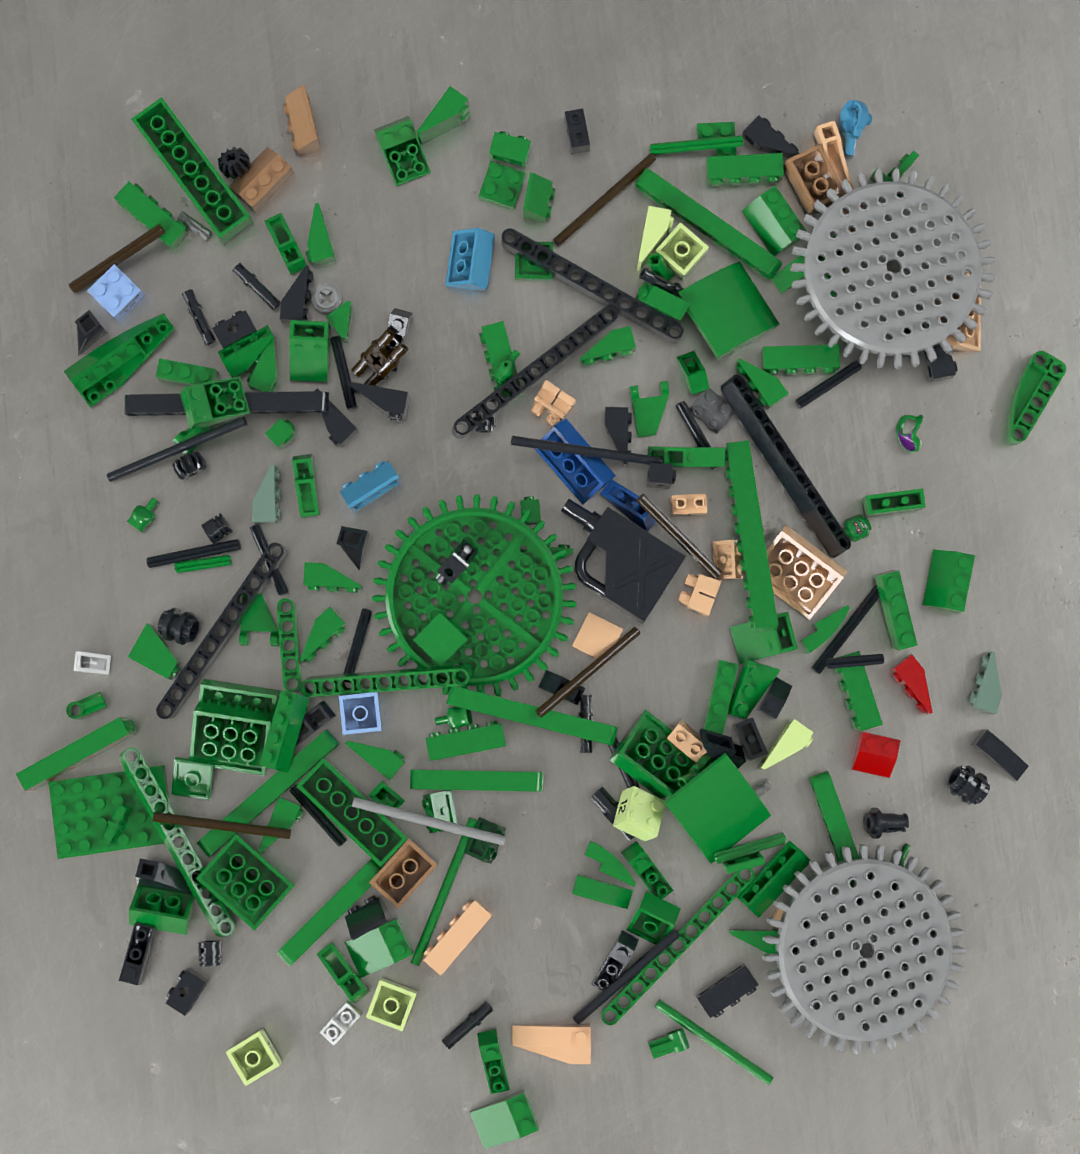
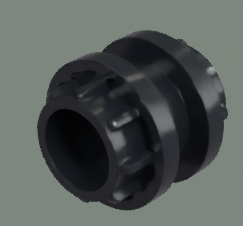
[158,608,200,645]
[947,765,990,805]

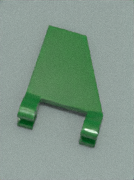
[629,381,669,438]
[239,594,279,647]

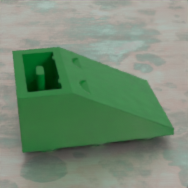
[374,116,431,186]
[289,320,331,383]
[180,377,250,430]
[730,612,798,664]

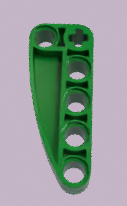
[1007,351,1066,445]

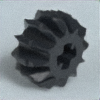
[218,146,251,179]
[172,452,207,480]

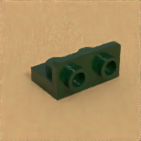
[464,817,506,864]

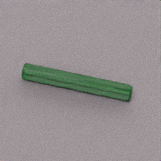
[713,833,787,864]

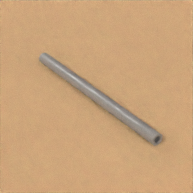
[352,797,506,846]

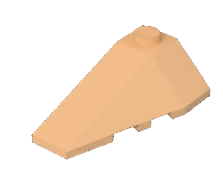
[512,1024,591,1064]

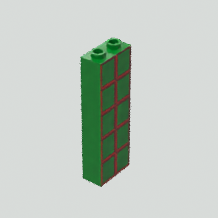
[16,717,137,791]

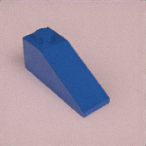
[600,480,656,531]

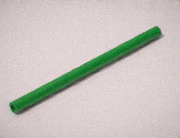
[410,817,478,966]

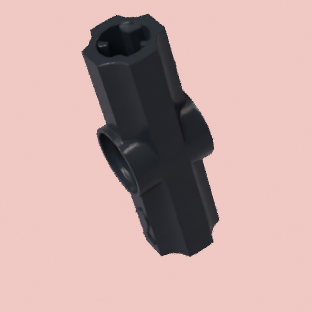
[590,787,634,841]

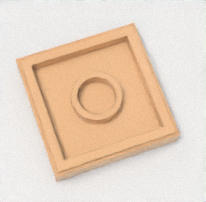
[572,612,623,659]

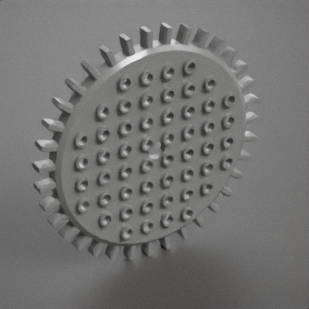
[790,169,995,369]
[762,844,966,1055]

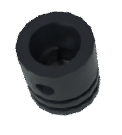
[201,513,233,544]
[198,940,223,967]

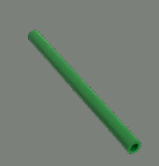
[655,999,774,1085]

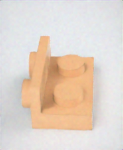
[712,540,744,580]
[667,719,707,762]

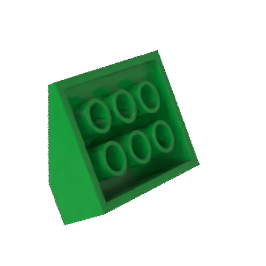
[610,710,697,801]
[196,834,295,931]

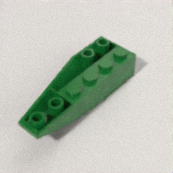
[64,313,175,407]

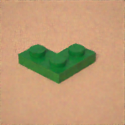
[697,122,736,156]

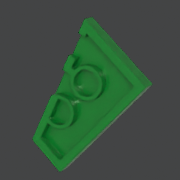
[728,659,780,720]

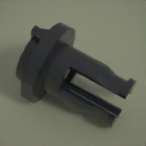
[863,808,909,839]

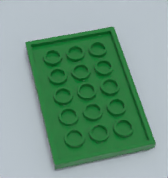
[48,765,174,859]

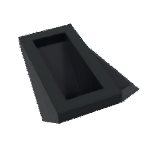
[74,310,108,356]
[336,526,370,570]

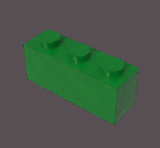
[155,358,219,386]
[862,488,926,517]

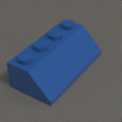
[535,419,616,505]

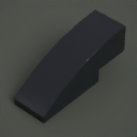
[295,701,336,748]
[699,728,746,769]

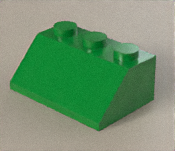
[742,185,807,256]
[922,549,975,613]
[129,884,195,935]

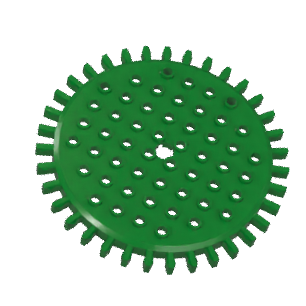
[372,494,577,697]

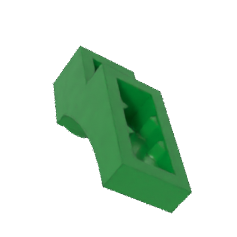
[292,454,320,517]

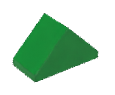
[326,301,353,342]
[368,780,405,808]

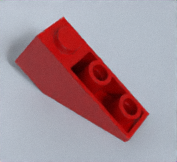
[891,654,933,715]

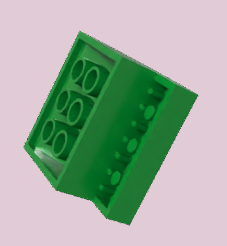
[677,261,780,360]
[189,679,280,776]
[664,753,771,864]

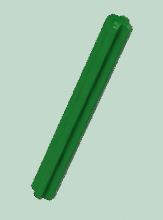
[650,135,743,155]

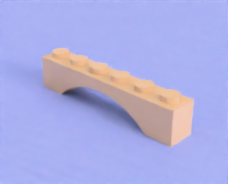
[813,120,871,232]

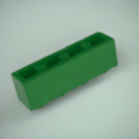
[705,153,784,187]
[114,181,188,251]
[479,321,523,399]
[761,344,840,375]
[874,570,918,650]
[834,651,883,732]
[703,660,738,734]
[259,690,310,773]
[425,721,506,761]
[737,840,811,918]

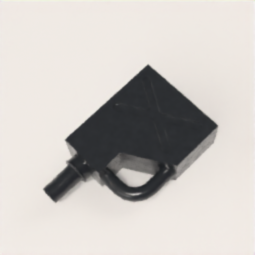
[561,499,686,624]

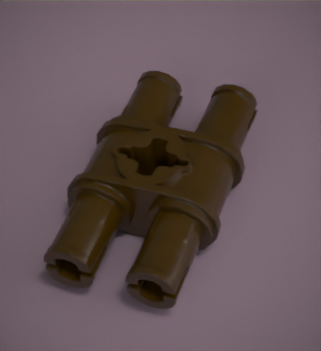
[351,329,409,386]

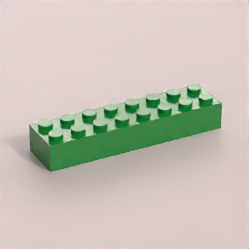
[131,97,253,244]

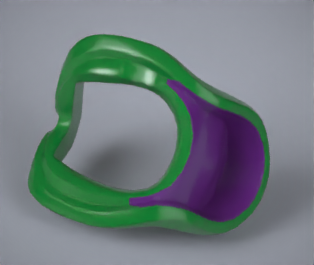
[896,415,924,453]

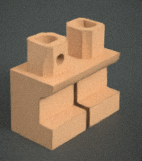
[531,380,576,427]
[669,494,707,517]
[678,574,721,617]

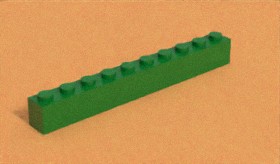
[725,440,779,633]

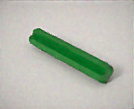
[174,555,231,573]

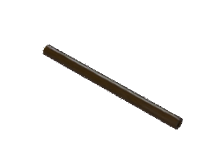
[553,153,656,247]
[535,627,641,718]
[152,812,291,839]

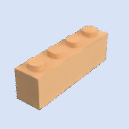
[423,899,493,976]

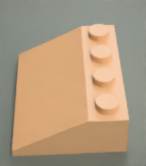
[767,525,847,620]

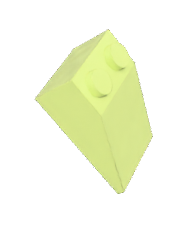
[637,206,674,271]
[757,719,814,770]

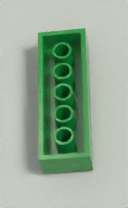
[296,758,409,867]

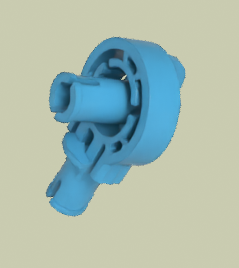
[840,100,872,156]

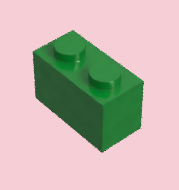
[489,131,531,168]

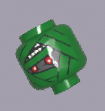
[842,514,872,542]

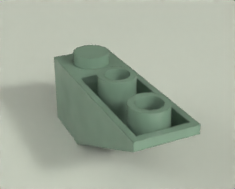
[252,464,281,524]
[969,651,1002,714]

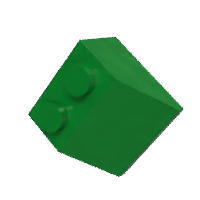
[523,172,555,223]
[626,891,681,945]

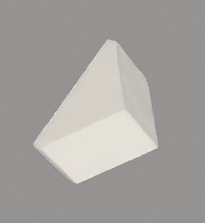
[73,651,111,675]

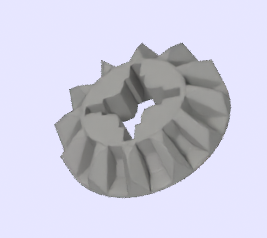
[311,283,342,313]

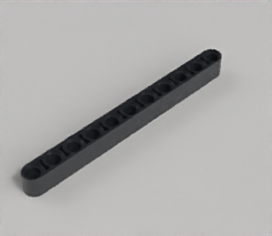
[501,228,684,343]
[452,305,618,439]
[721,374,851,558]
[124,391,329,416]
[156,543,287,719]

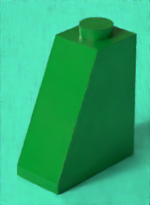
[128,623,181,680]

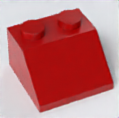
[851,732,901,778]

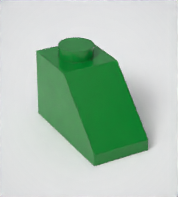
[677,351,710,395]

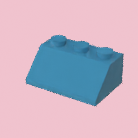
[445,228,495,291]
[340,461,402,513]

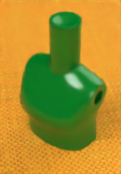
[491,349,520,384]
[127,497,159,533]
[435,707,472,729]

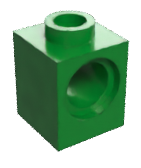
[264,418,296,450]
[520,496,541,525]

